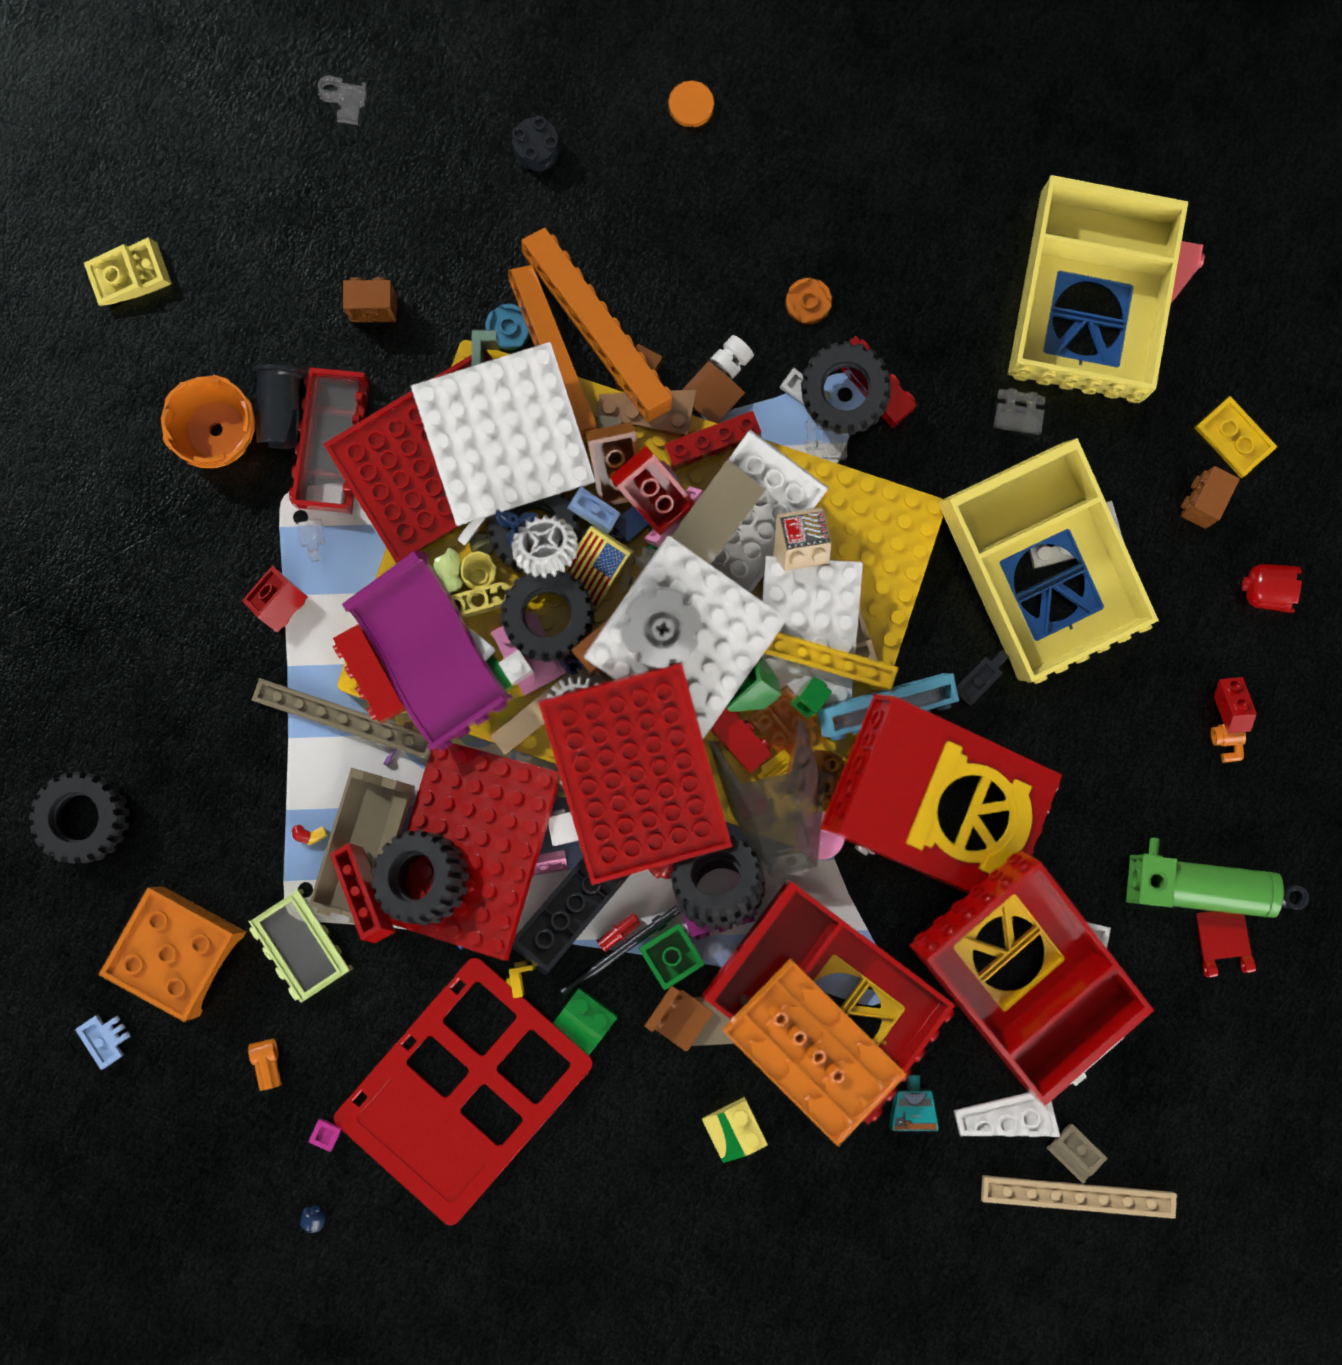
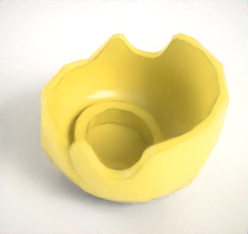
[460,551,496,589]

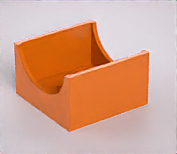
[99,887,246,1021]

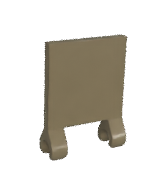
[692,995,749,1046]

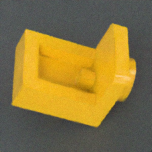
[506,960,535,998]

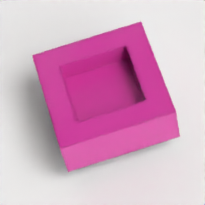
[309,1118,342,1152]

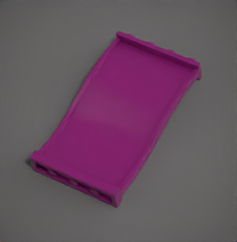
[342,551,513,751]

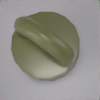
[470,534,494,555]

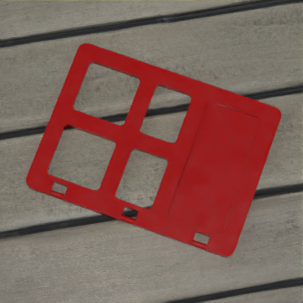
[334,957,593,1225]

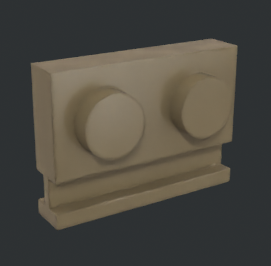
[1047,1123,1107,1184]

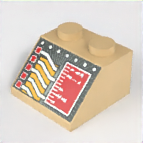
[773,508,831,571]

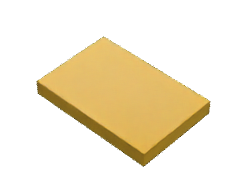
[1195,397,1277,478]

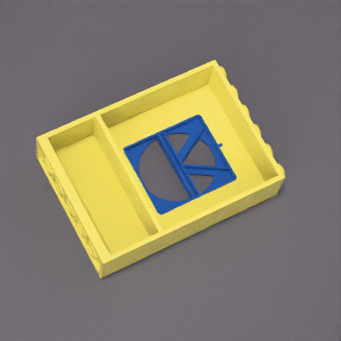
[1008,175,1188,403]
[938,439,1159,684]

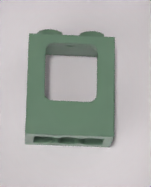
[472,330,500,367]

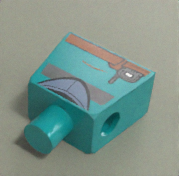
[889,1074,938,1131]

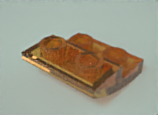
[748,684,816,753]

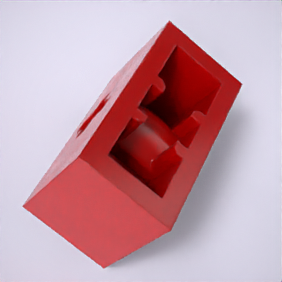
[1214,677,1257,734]

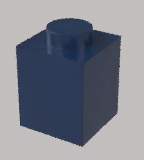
[612,506,650,545]

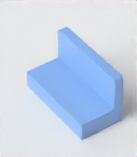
[567,487,620,534]

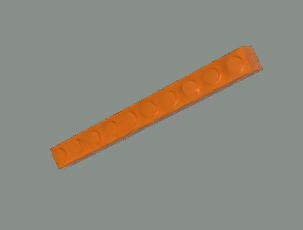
[521,228,673,423]

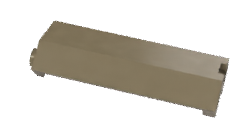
[309,767,415,924]

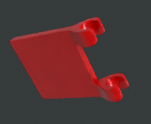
[1195,911,1256,977]

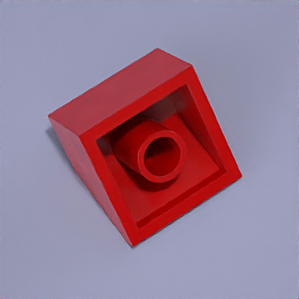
[242,565,308,633]

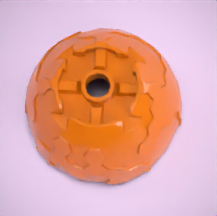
[161,374,255,468]

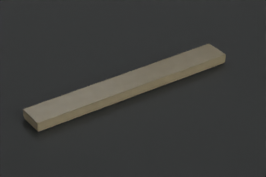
[252,678,432,760]

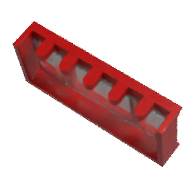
[289,368,370,515]

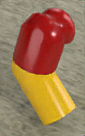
[292,825,329,845]

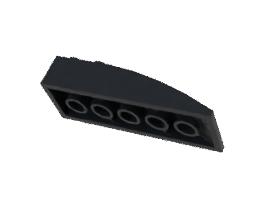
[512,857,630,976]

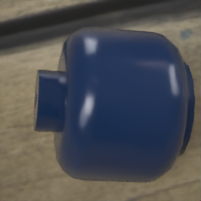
[300,1205,326,1233]

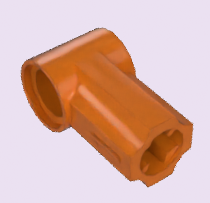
[248,1039,282,1090]

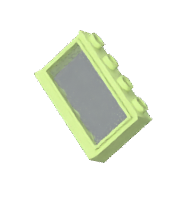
[249,889,353,1003]

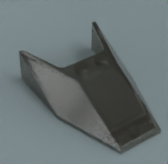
[709,719,824,877]

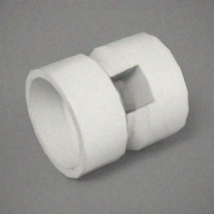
[710,335,754,380]

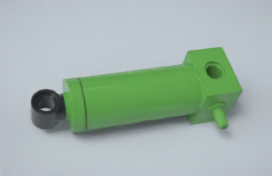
[1126,838,1309,918]

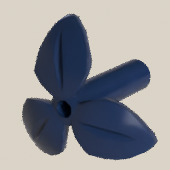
[496,510,538,548]

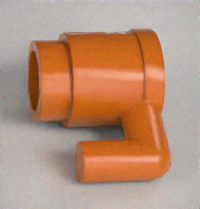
[1211,724,1246,763]

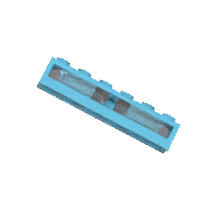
[817,673,959,740]

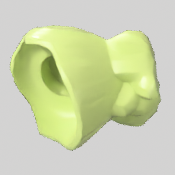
[432,548,463,594]

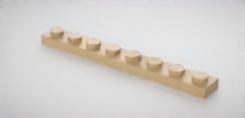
[981,1176,1177,1218]

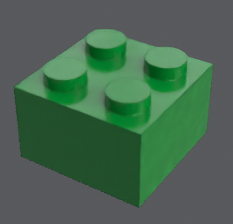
[639,922,705,990]

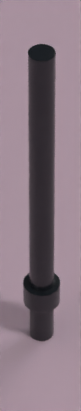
[560,905,681,997]

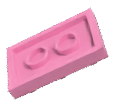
[491,610,566,696]

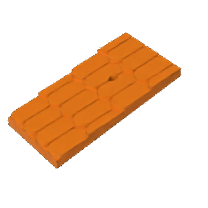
[722,959,906,1146]

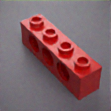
[664,411,762,472]

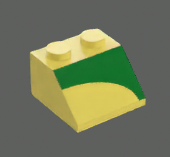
[702,1097,767,1163]

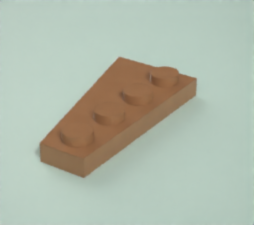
[595,390,696,436]

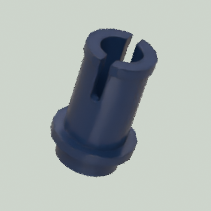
[560,655,582,675]

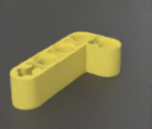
[451,582,510,619]

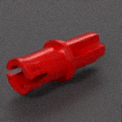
[596,913,641,952]

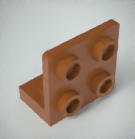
[645,985,713,1051]

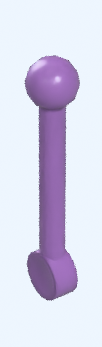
[383,722,413,767]

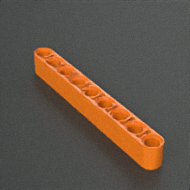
[508,265,597,438]

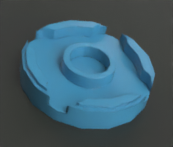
[486,304,530,350]

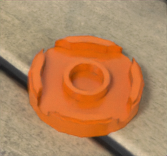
[669,81,714,127]
[786,278,832,324]

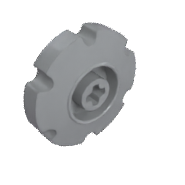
[621,587,702,668]

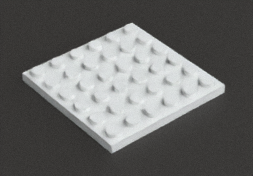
[411,342,595,526]
[584,536,787,739]

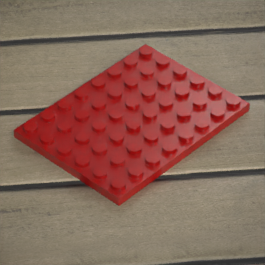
[323,350,493,564]
[538,662,732,885]
[389,743,561,961]

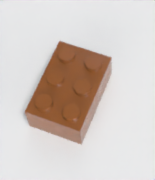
[585,422,639,506]

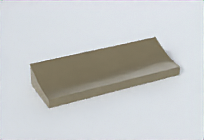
[671,459,767,565]

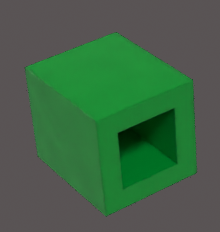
[789,676,832,719]

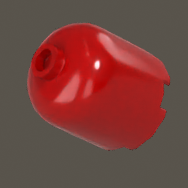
[1242,564,1302,613]

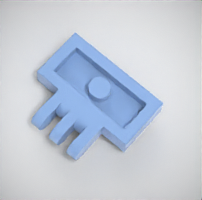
[75,1015,131,1070]

